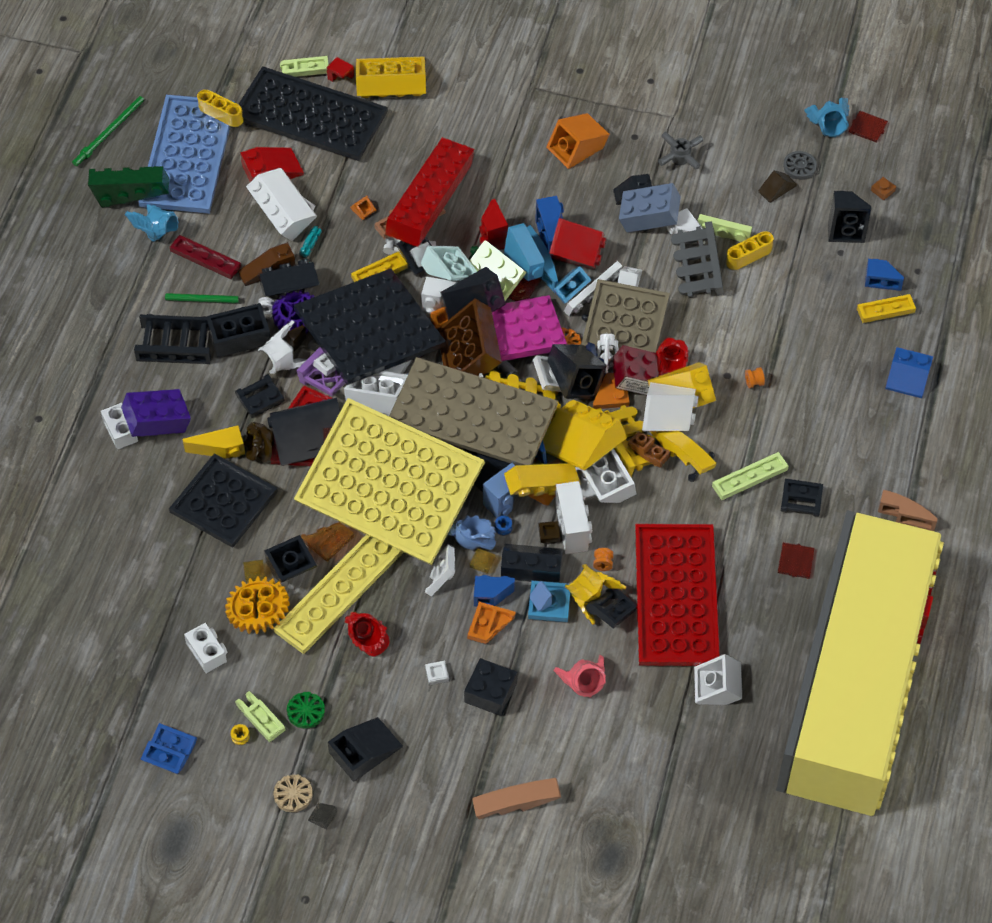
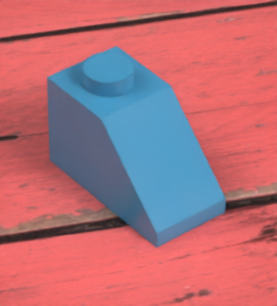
[553,266,591,304]

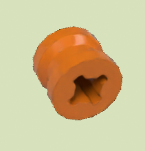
[745,367,765,388]
[593,548,614,571]

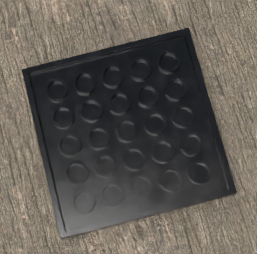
[294,268,446,385]

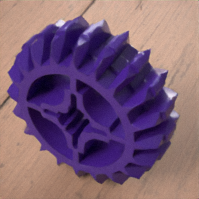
[272,290,314,334]

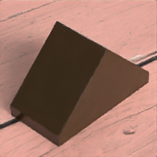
[758,170,797,203]

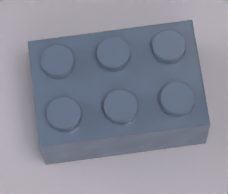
[619,183,681,232]

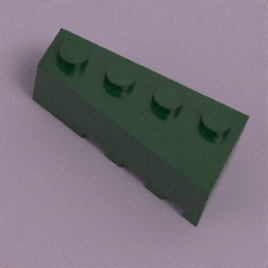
[88,166,169,208]

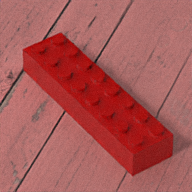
[385,137,475,247]

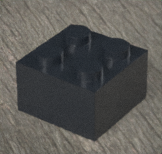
[464,658,518,717]

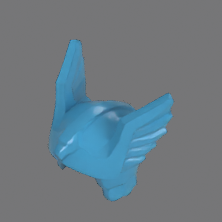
[804,98,850,138]
[125,204,179,242]

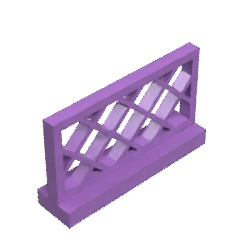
[297,347,345,396]

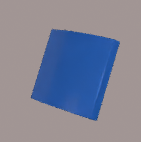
[140,723,197,774]

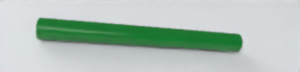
[165,293,239,303]

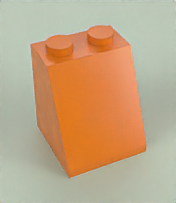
[546,113,610,169]

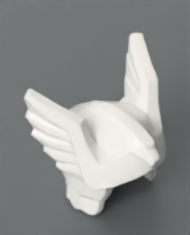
[258,320,307,374]

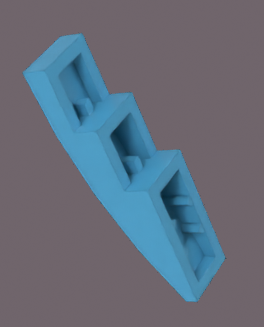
[527,225,558,293]

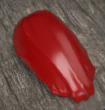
[656,338,689,377]

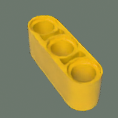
[197,90,243,127]
[726,231,774,270]

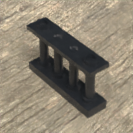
[134,314,211,364]

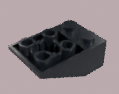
[328,717,403,782]

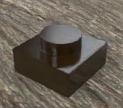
[538,521,560,543]

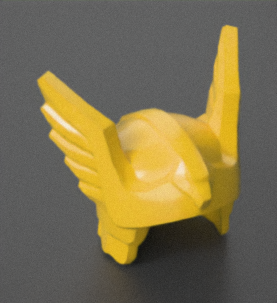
[565,564,627,625]

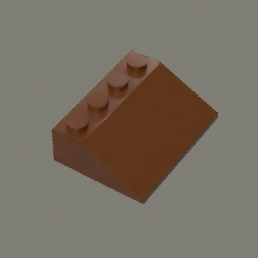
[437,299,502,376]

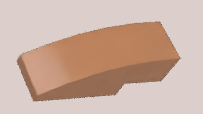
[878,490,938,531]

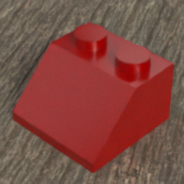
[479,199,508,250]

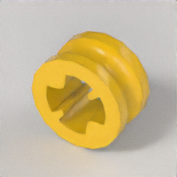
[231,724,250,745]

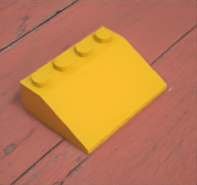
[356,56,426,98]
[543,399,627,471]

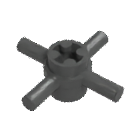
[658,132,703,170]

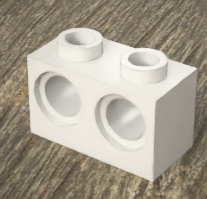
[101,403,138,450]
[184,623,228,673]

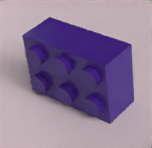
[121,389,191,437]

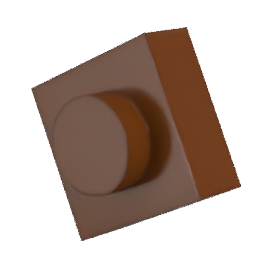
[870,177,896,200]

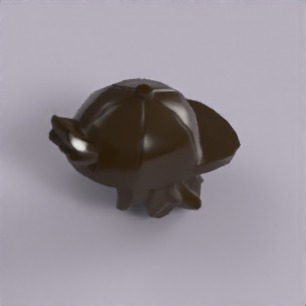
[243,422,274,463]

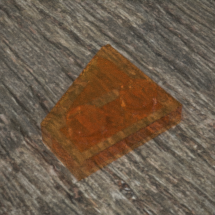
[301,522,354,562]

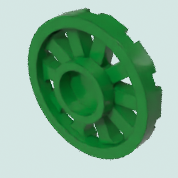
[287,692,325,729]

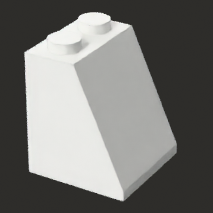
[642,382,698,431]

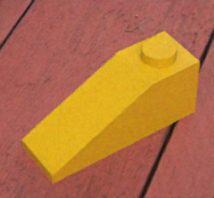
[182,426,245,459]

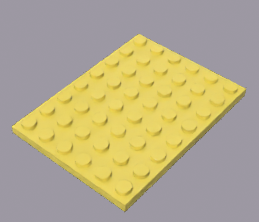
[294,398,485,565]

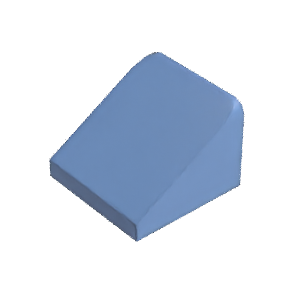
[530,581,552,611]

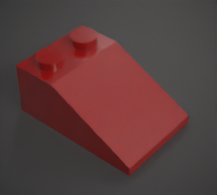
[240,147,304,182]

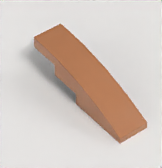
[472,778,561,819]

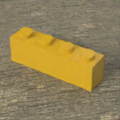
[504,463,581,497]

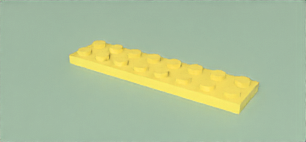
[274,535,404,654]

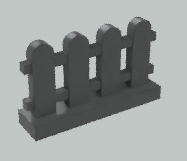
[671,221,724,298]

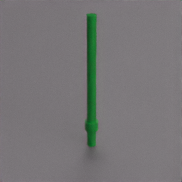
[72,96,144,167]

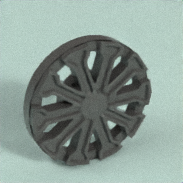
[783,151,817,180]

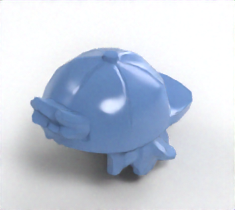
[448,515,496,550]

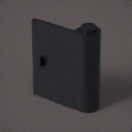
[267,397,341,466]

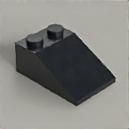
[440,267,506,320]

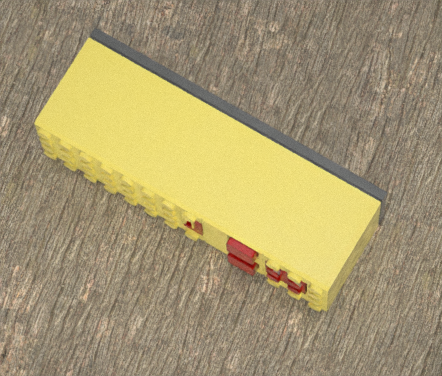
[776,510,944,816]

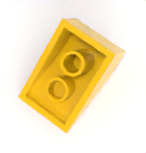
[647,362,716,408]

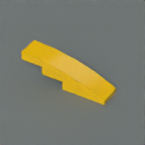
[649,431,716,474]

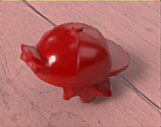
[344,612,390,657]

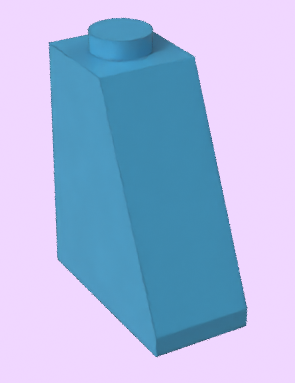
[504,223,545,281]

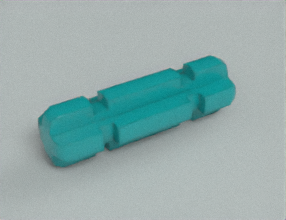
[299,226,322,257]

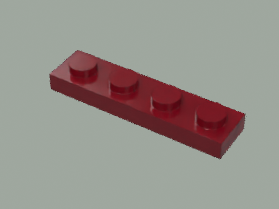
[170,235,241,279]

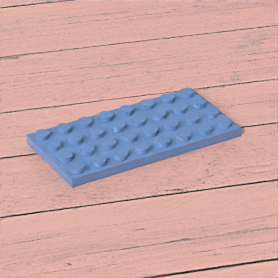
[139,95,235,214]

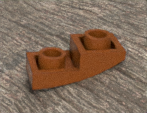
[628,431,671,468]

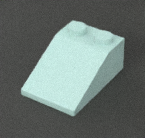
[421,246,477,281]

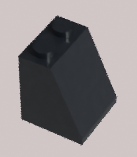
[547,344,607,399]

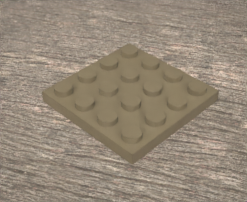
[581,279,670,355]

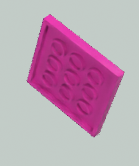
[492,295,567,361]

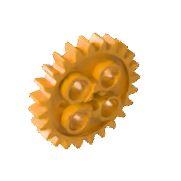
[225,576,290,634]

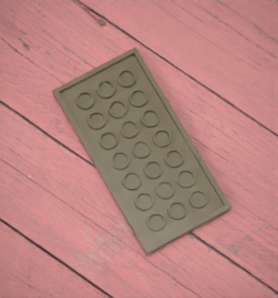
[389,357,558,465]

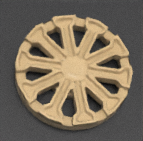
[273,774,313,812]

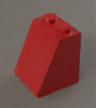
[549,218,606,270]

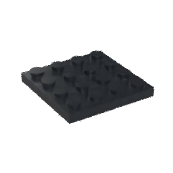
[169,453,278,548]

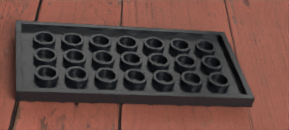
[238,66,388,161]

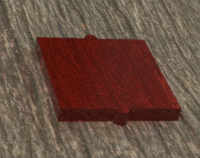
[849,111,888,143]
[778,542,815,579]

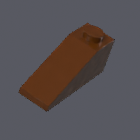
[238,242,295,286]

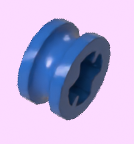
[495,516,512,535]

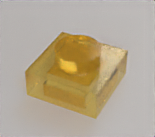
[470,548,495,574]
[243,559,265,583]

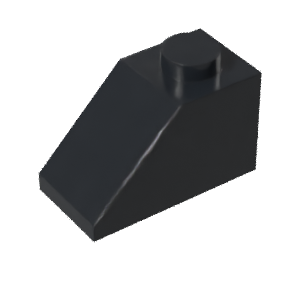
[613,174,652,205]

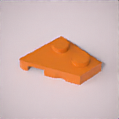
[467,602,516,644]

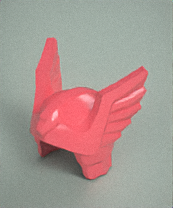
[553,655,606,698]

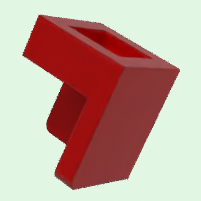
[326,57,354,82]

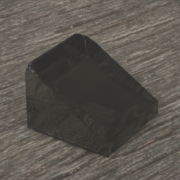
[308,803,337,830]

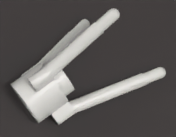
[596,334,619,373]

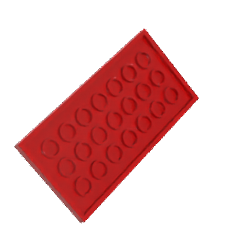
[635,524,720,666]

